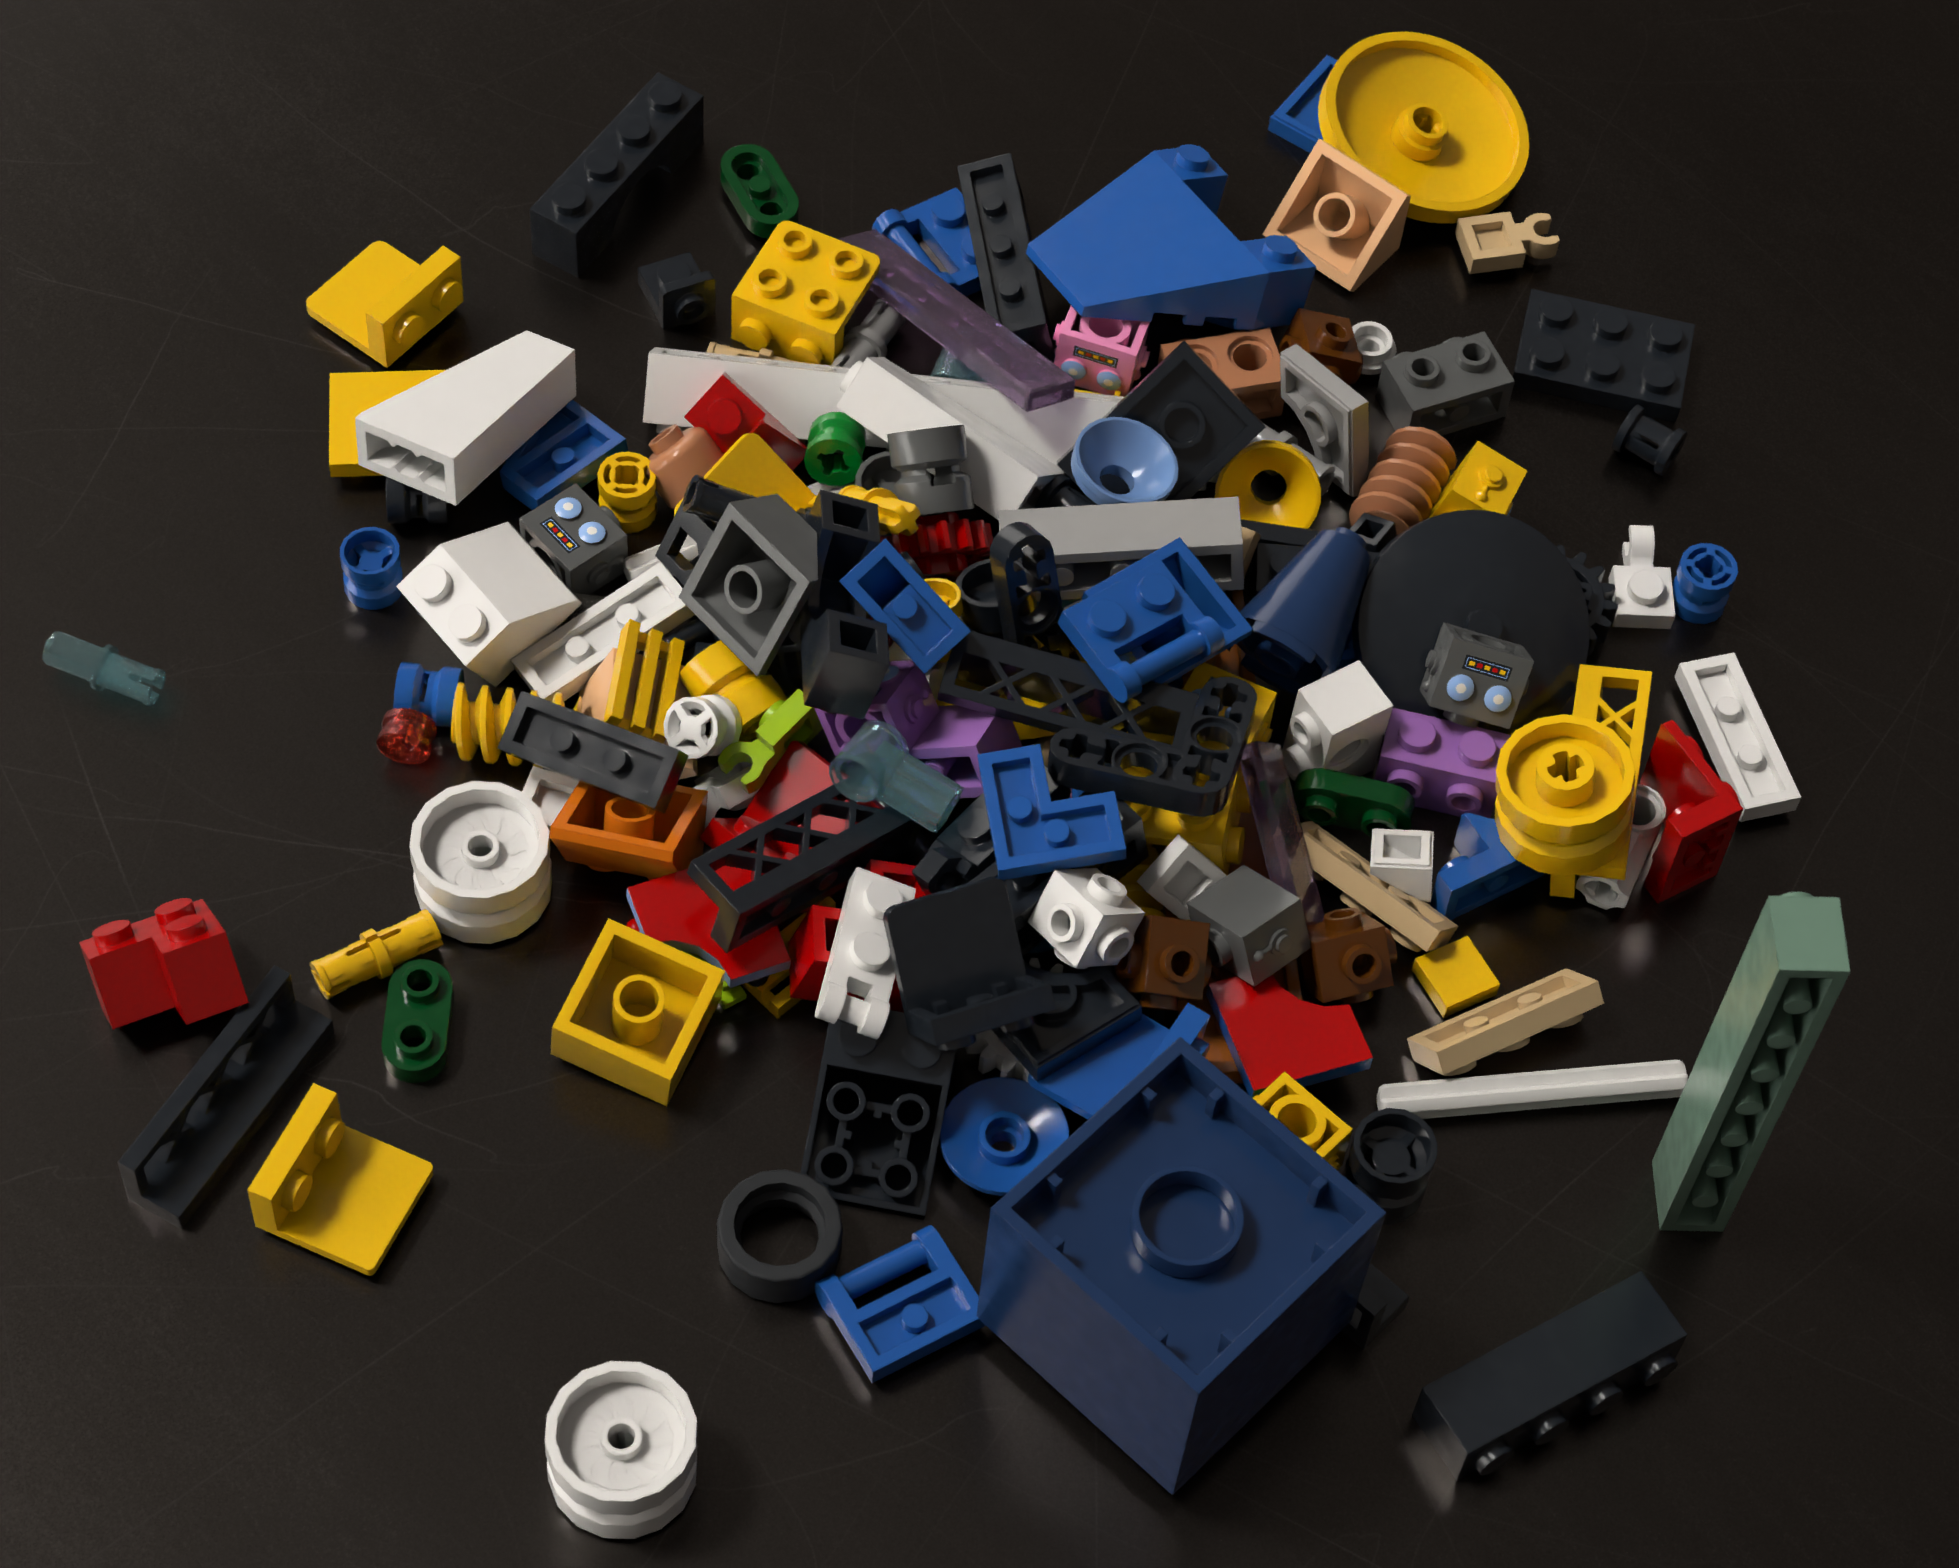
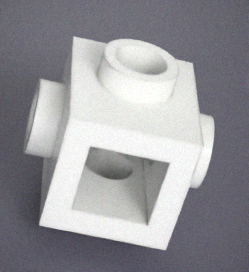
[1028,868,1145,969]

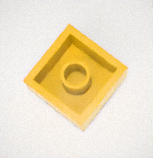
[551,918,725,1106]

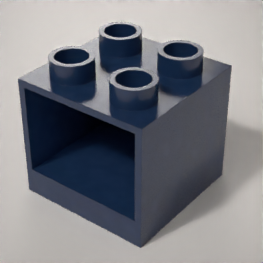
[977,1037,1386,1495]

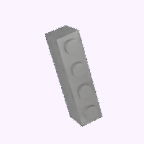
[999,496,1244,601]

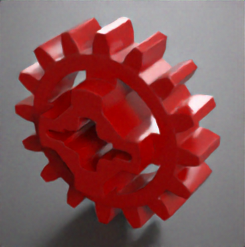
[880,512,993,582]

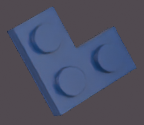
[977,744,1126,880]

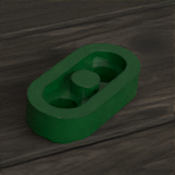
[720,144,799,238]
[1291,768,1415,837]
[381,959,454,1083]

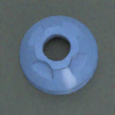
[1071,417,1179,505]

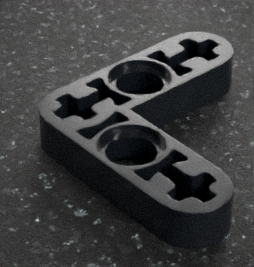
[990,522,1087,663]
[1047,677,1257,817]

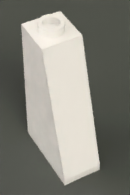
[355,330,576,506]
[836,357,1067,520]

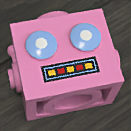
[1051,305,1150,397]

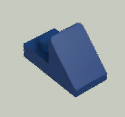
[839,538,970,674]
[1429,813,1545,920]

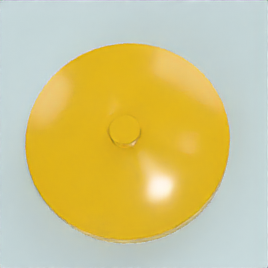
[1318,32,1529,224]

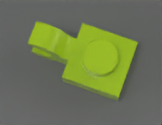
[718,688,823,794]

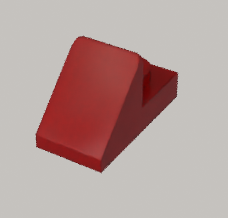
[684,372,807,471]

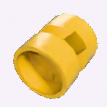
[679,640,788,742]

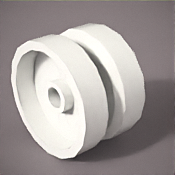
[409,781,553,944]
[545,1361,697,1539]

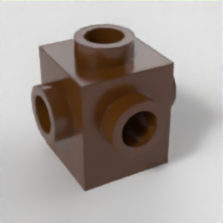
[1277,308,1363,386]
[1297,908,1397,1004]
[1114,915,1212,1011]

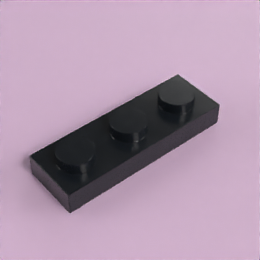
[497,691,689,814]

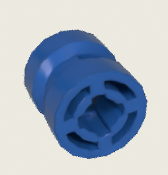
[340,527,403,610]
[1672,543,1738,624]
[393,662,465,728]

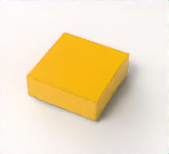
[1412,936,1500,1018]

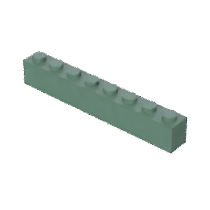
[1652,892,1851,1232]

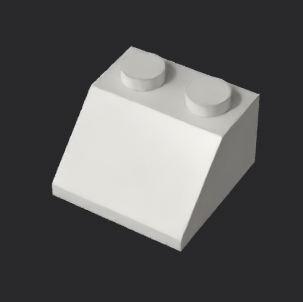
[396,522,582,687]

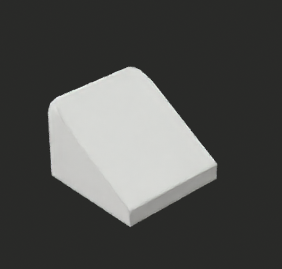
[1370,828,1434,902]

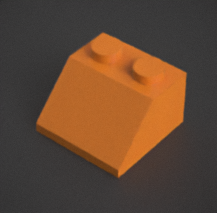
[550,781,708,880]

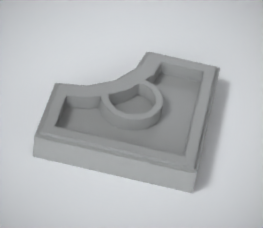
[1280,344,1369,498]

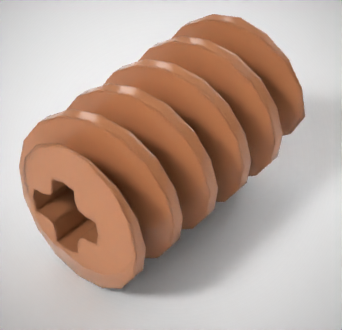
[1349,426,1457,535]

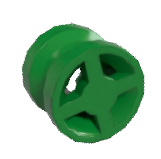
[804,412,867,486]

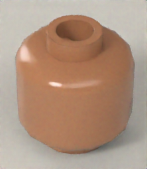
[646,424,724,510]

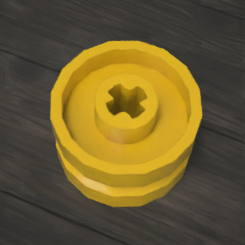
[1495,714,1636,876]

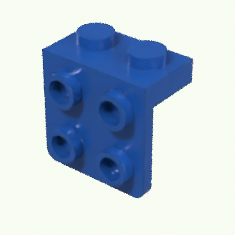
[1028,1003,1211,1120]

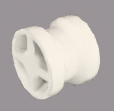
[664,694,742,759]

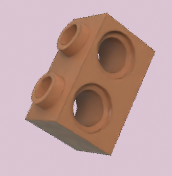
[1158,328,1284,419]

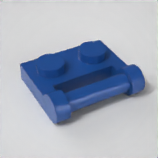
[872,187,981,308]
[1057,559,1225,703]
[815,1225,986,1383]

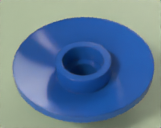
[940,1077,1069,1196]

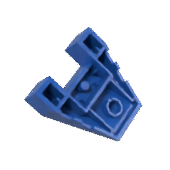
[1026,144,1316,330]

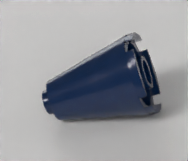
[1228,527,1372,696]

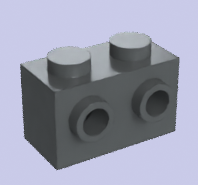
[1375,331,1515,436]

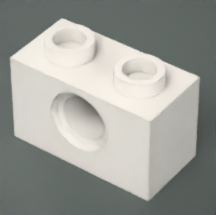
[1281,660,1394,781]

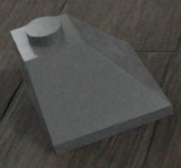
[679,494,818,676]

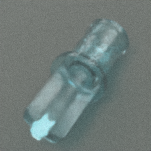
[42,631,166,707]

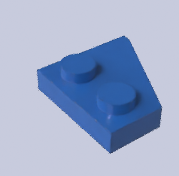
[500,399,628,510]

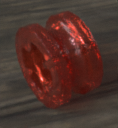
[376,708,437,764]

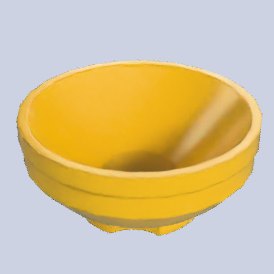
[1215,440,1321,529]

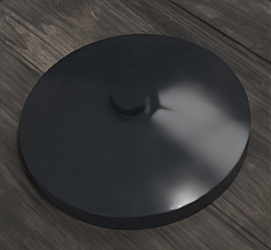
[1352,510,1590,737]

